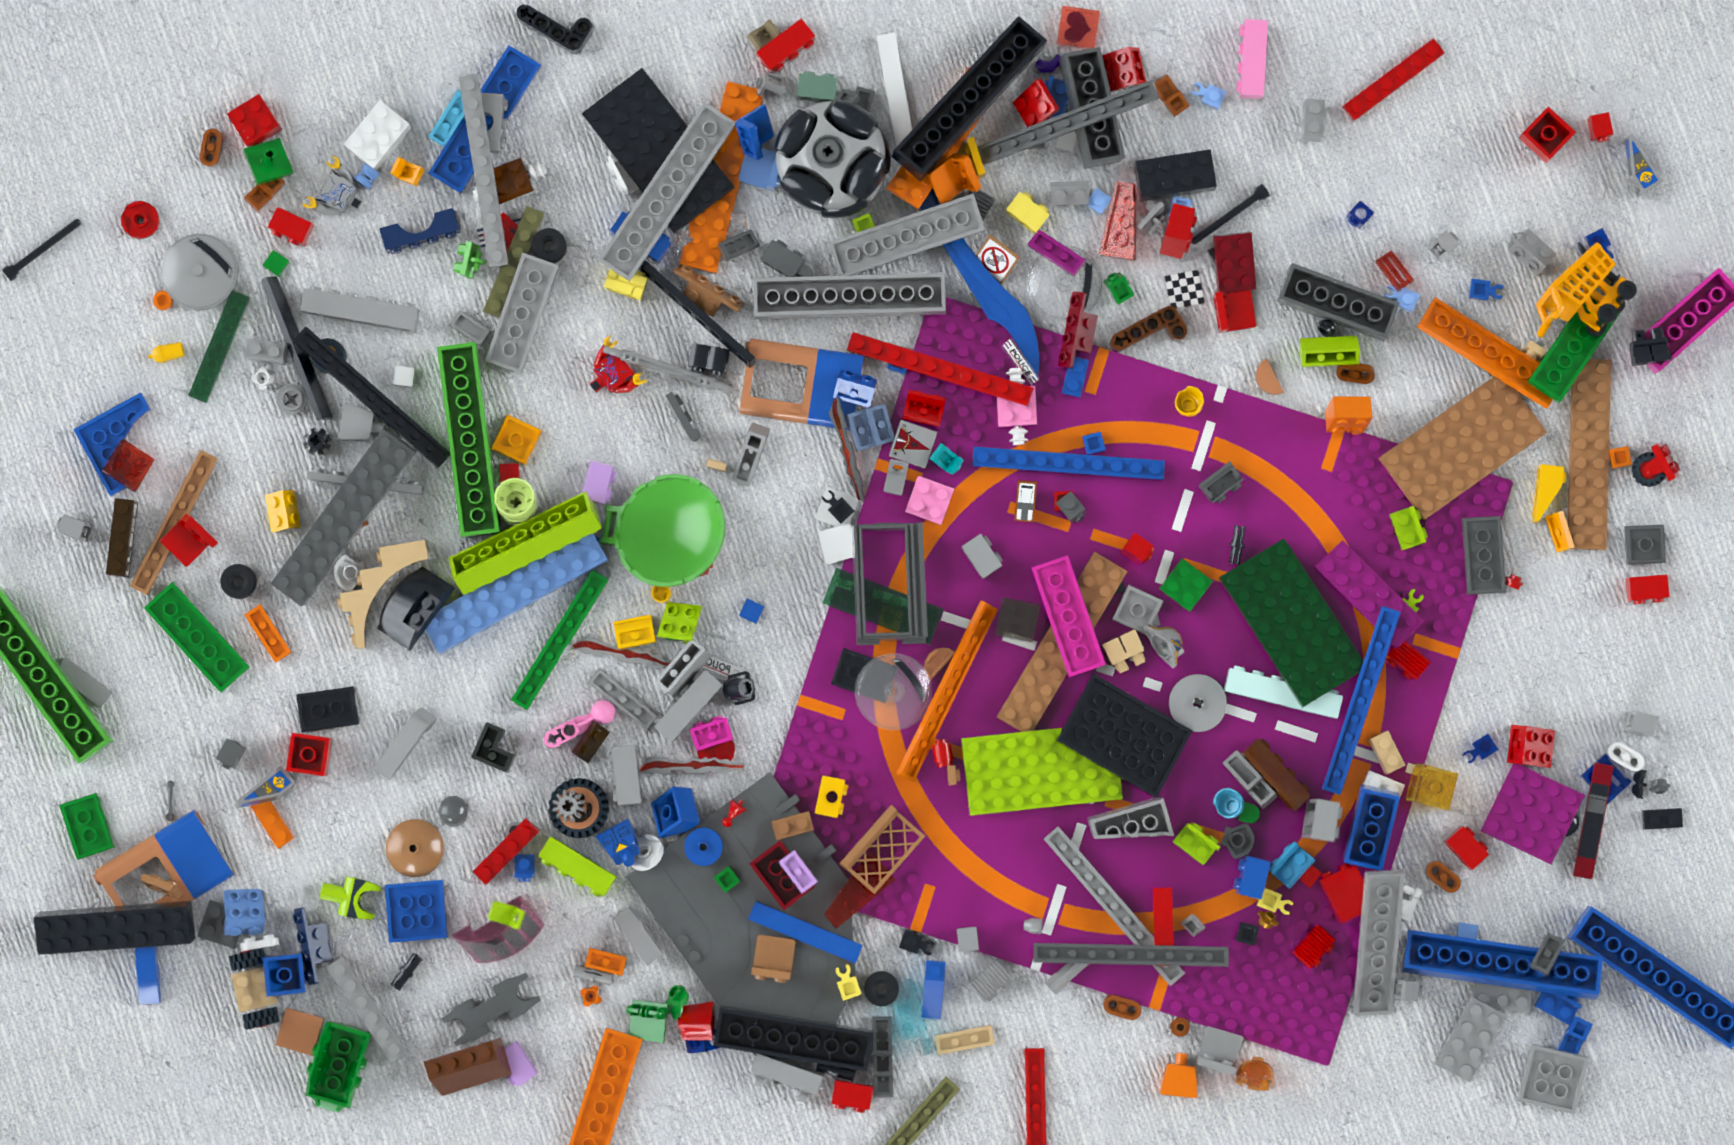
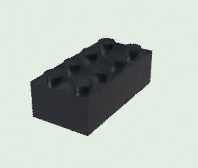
[1134,149,1217,202]

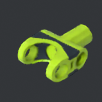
[320,876,381,920]

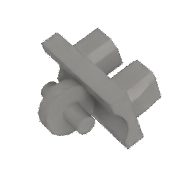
[1133,200,1167,236]

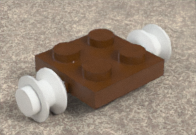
[472,158,547,204]

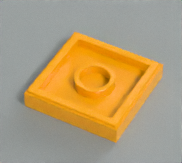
[491,414,542,465]

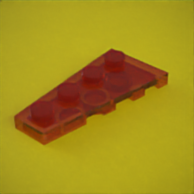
[1098,181,1136,261]
[824,850,895,929]

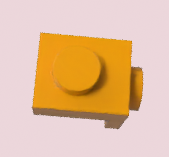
[390,157,425,187]

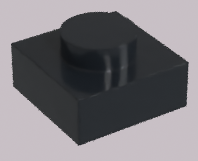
[1235,922,1259,946]

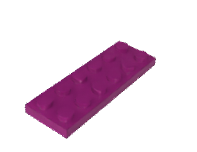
[1315,540,1425,649]

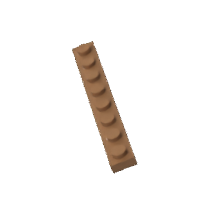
[130,450,219,595]

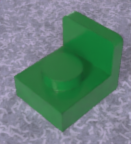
[1103,272,1134,305]

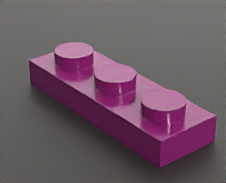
[1028,229,1086,276]

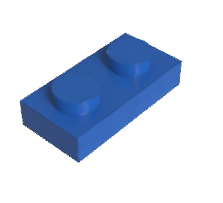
[1061,357,1089,398]

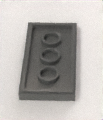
[1461,516,1506,595]

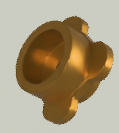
[1258,911,1279,929]

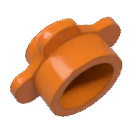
[580,985,602,1007]

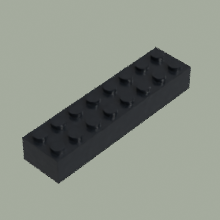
[33,901,196,955]
[713,1006,874,1071]

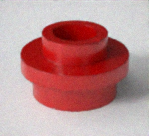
[1505,574,1524,590]

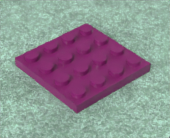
[1481,764,1585,865]

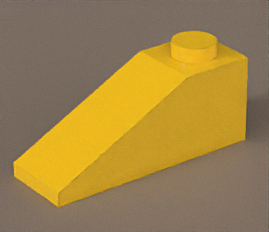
[1531,464,1566,523]

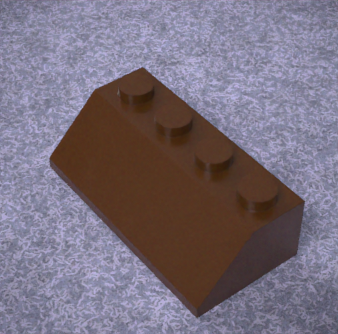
[1240,738,1311,811]
[424,1037,512,1096]

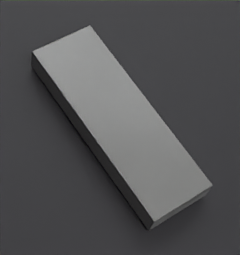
[60,658,112,707]

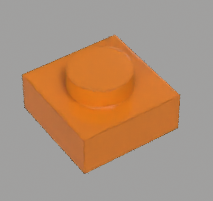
[1609,446,1632,469]

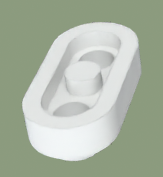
[1607,742,1645,772]
[240,934,279,952]

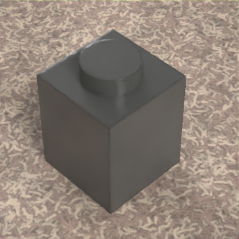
[216,739,246,770]

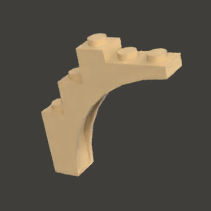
[337,540,429,649]

